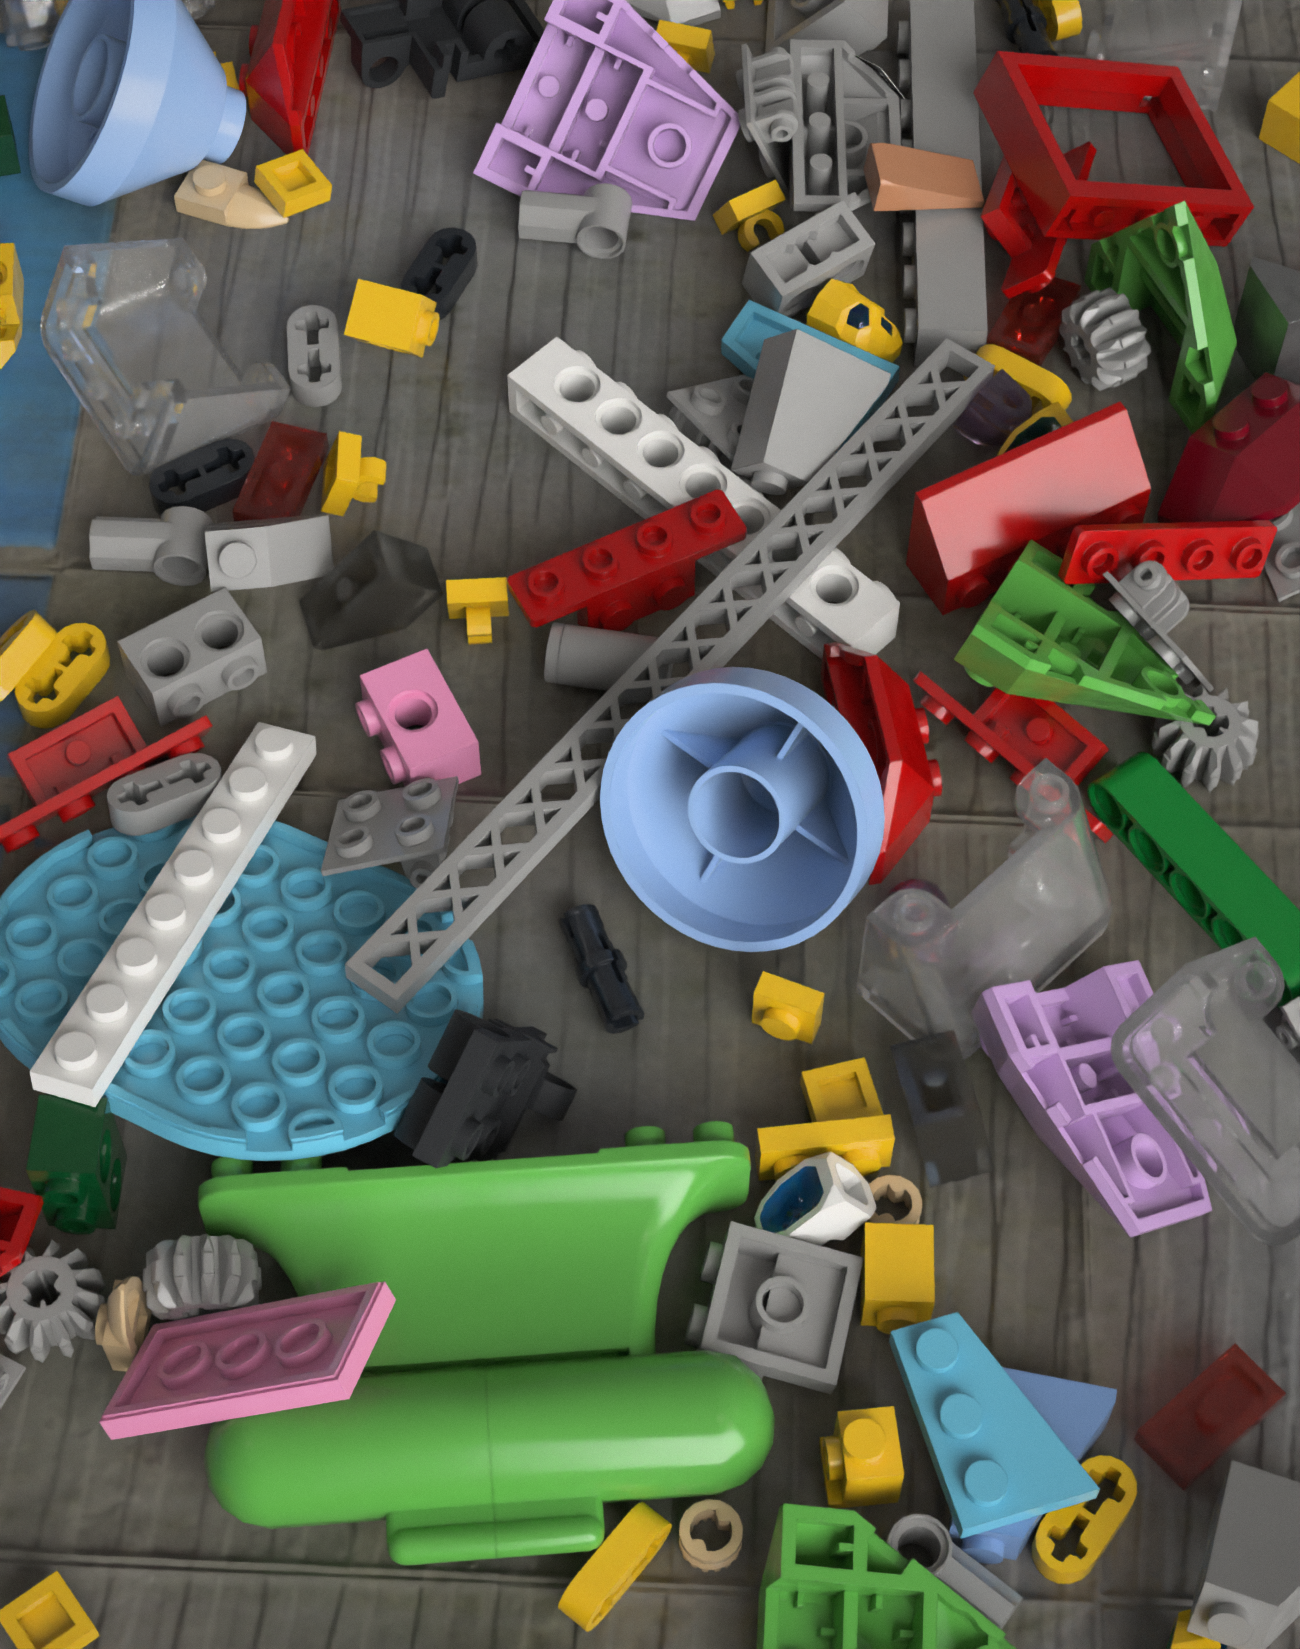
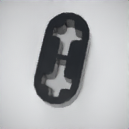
[401,227,478,320]
[149,438,258,516]

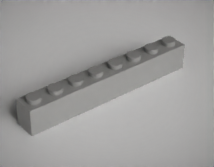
[896,0,988,367]

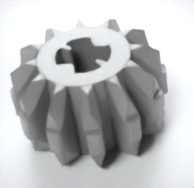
[1059,287,1151,391]
[1152,683,1259,793]
[142,1233,262,1321]
[0,1239,106,1363]

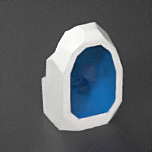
[754,1151,877,1246]

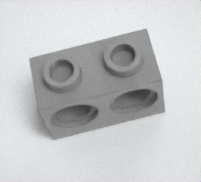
[741,200,875,318]
[117,587,267,727]

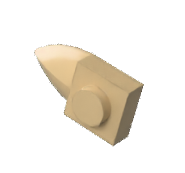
[174,160,289,229]
[95,1276,152,1372]

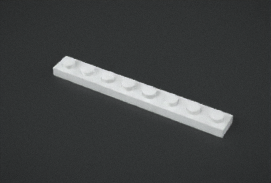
[30,722,317,1107]

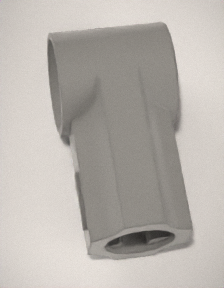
[518,183,632,259]
[89,506,213,586]
[886,1514,1023,1630]

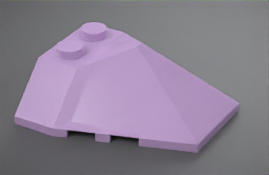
[473,0,740,221]
[971,960,1212,1238]

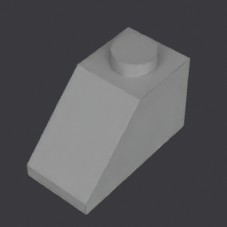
[205,514,334,592]

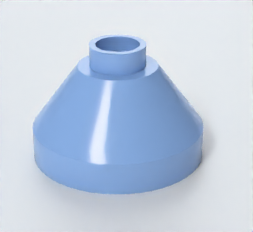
[29,0,246,206]
[600,667,885,952]

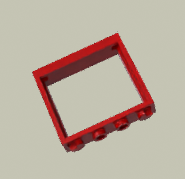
[973,51,1254,247]

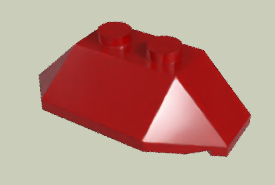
[239,0,341,155]
[821,642,942,885]

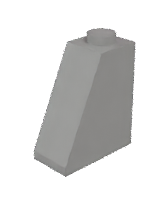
[731,329,891,495]
[1187,1460,1300,1649]

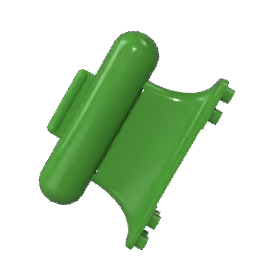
[198,1121,775,1566]

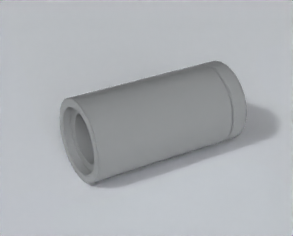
[544,622,673,691]

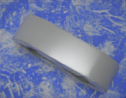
[286,305,342,407]
[107,753,222,836]

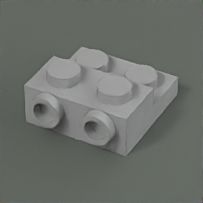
[684,1221,864,1394]

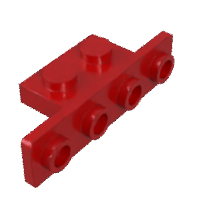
[980,141,1097,299]
[507,489,747,631]
[1058,520,1277,584]
[913,671,1114,844]
[0,696,213,854]

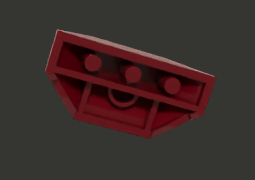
[1157,372,1300,523]

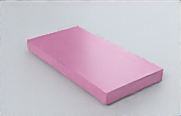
[99,1281,396,1440]

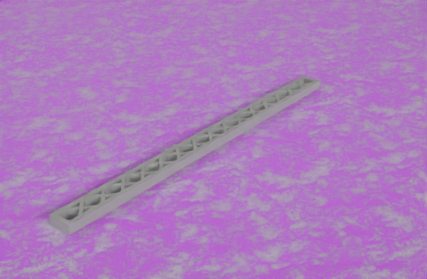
[345,338,995,1014]

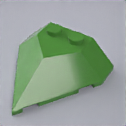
[1084,201,1237,434]
[953,539,1216,725]
[756,1503,1017,1649]

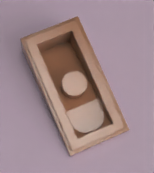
[863,143,984,211]

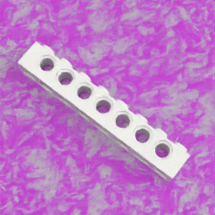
[507,337,900,660]

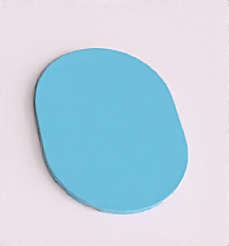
[0,815,484,1161]

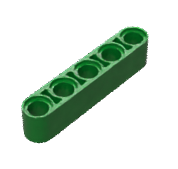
[1087,751,1300,1009]

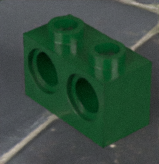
[26,1094,127,1235]

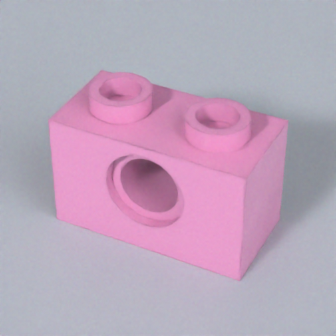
[355,649,481,786]

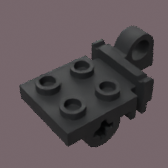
[340,0,544,99]
[394,1010,578,1168]

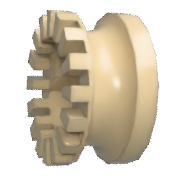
[863,1175,922,1229]
[679,1499,743,1573]

